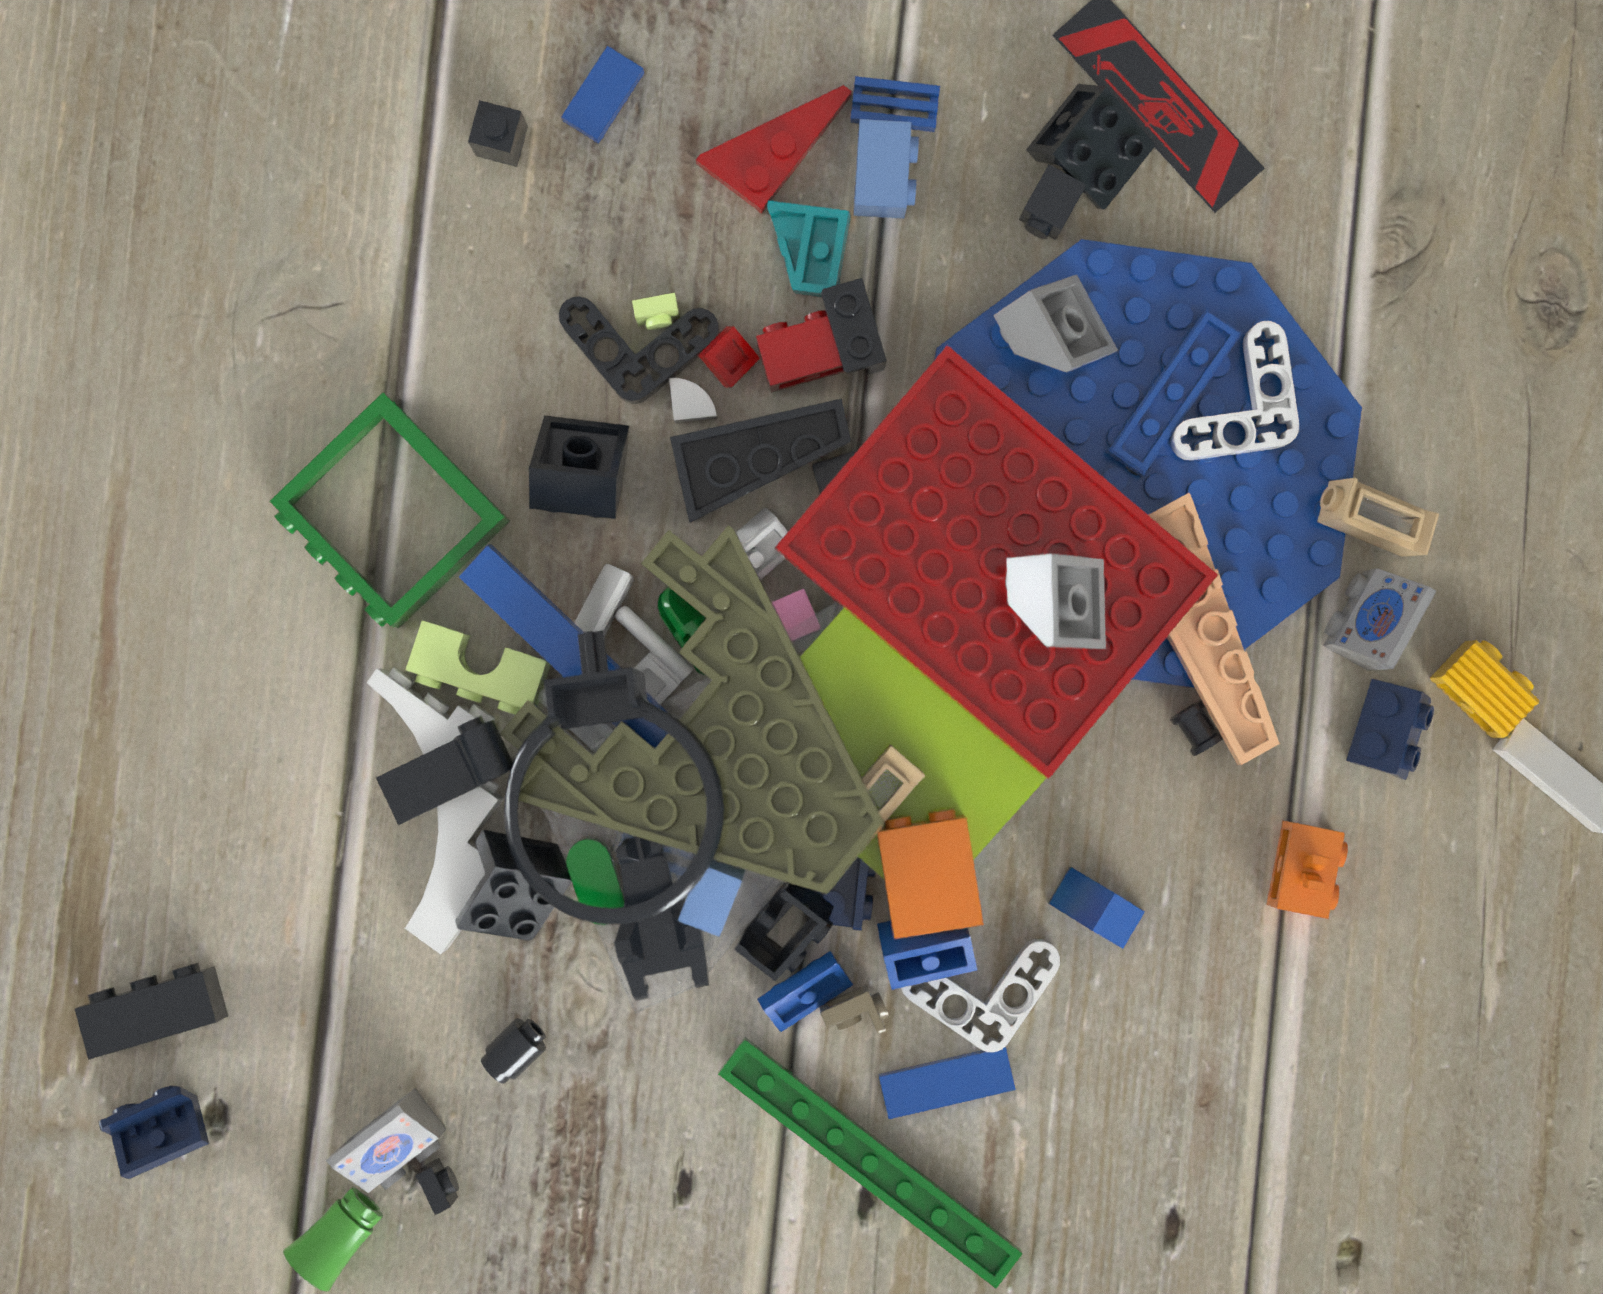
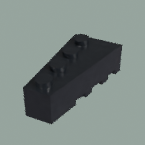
[670,399,851,523]

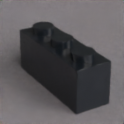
[74,963,229,1060]

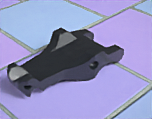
[614,837,709,1001]

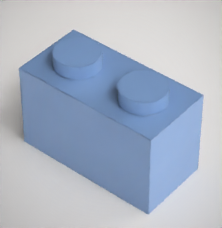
[853,119,919,219]

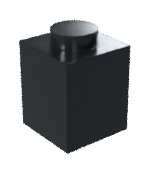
[468,100,528,167]
[1019,164,1086,240]

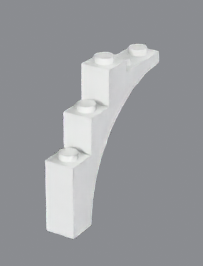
[367,667,504,954]

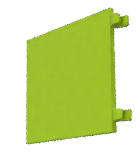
[800,608,1046,879]

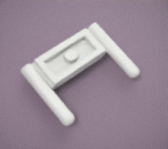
[538,606,694,753]

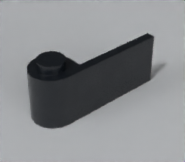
[376,716,513,825]

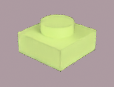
[632,293,680,330]

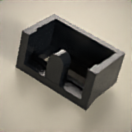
[734,882,834,982]

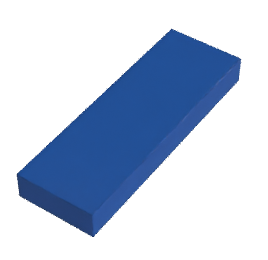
[878,1047,1016,1119]

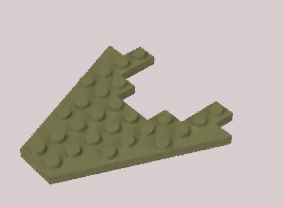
[500,525,885,894]

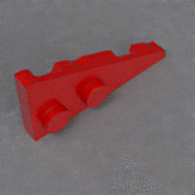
[696,85,852,214]

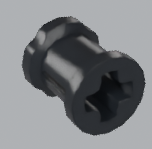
[1170,700,1223,756]

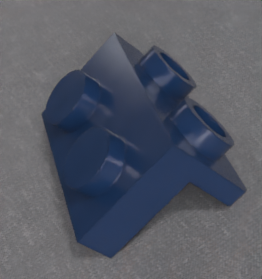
[1346,678,1434,780]
[99,1086,209,1180]

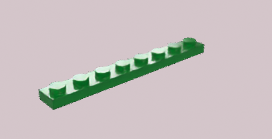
[718,1037,1023,1289]

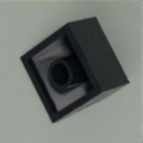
[529,415,629,519]

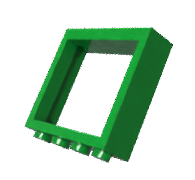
[269,392,510,628]

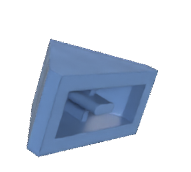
[678,860,746,937]

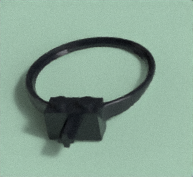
[504,631,724,925]

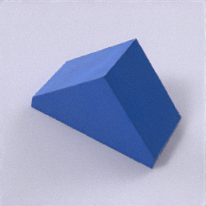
[1048,867,1145,949]

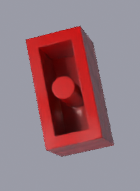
[756,310,844,393]

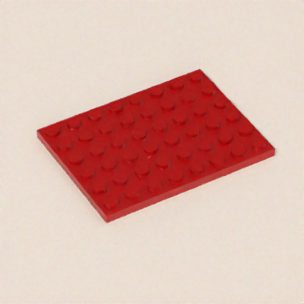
[775,345,1218,779]

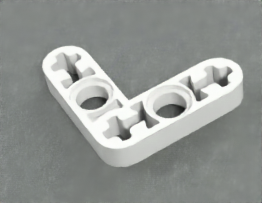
[1170,321,1299,460]
[901,939,1060,1052]

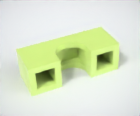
[405,620,551,715]

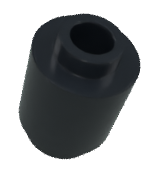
[481,1018,546,1084]

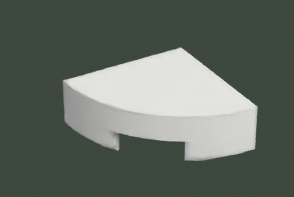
[669,378,717,423]

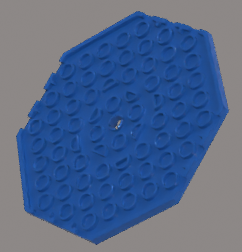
[934,239,1362,688]

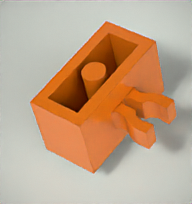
[1266,820,1348,919]

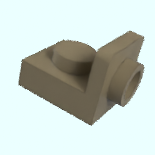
[819,985,889,1034]

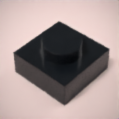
[416,1158,459,1215]

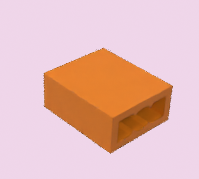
[877,809,984,939]

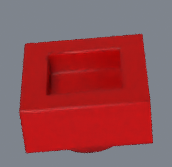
[698,326,760,388]

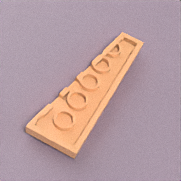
[1148,493,1280,765]

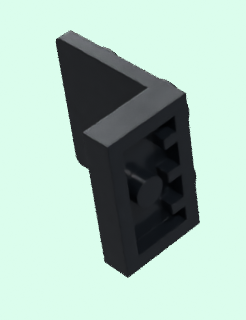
[1026,84,1155,210]
[455,829,572,940]

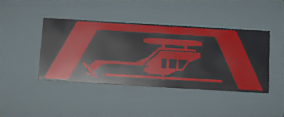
[1052,0,1265,213]

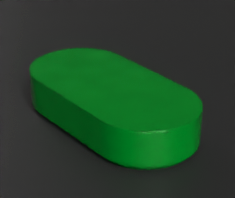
[566,838,625,925]

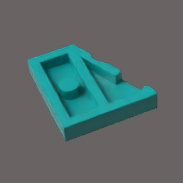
[767,200,851,297]

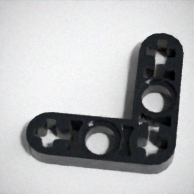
[559,296,719,404]

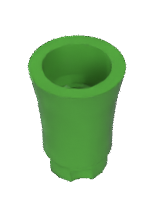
[283,1187,383,1292]

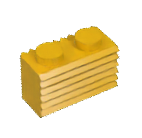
[1430,640,1540,738]

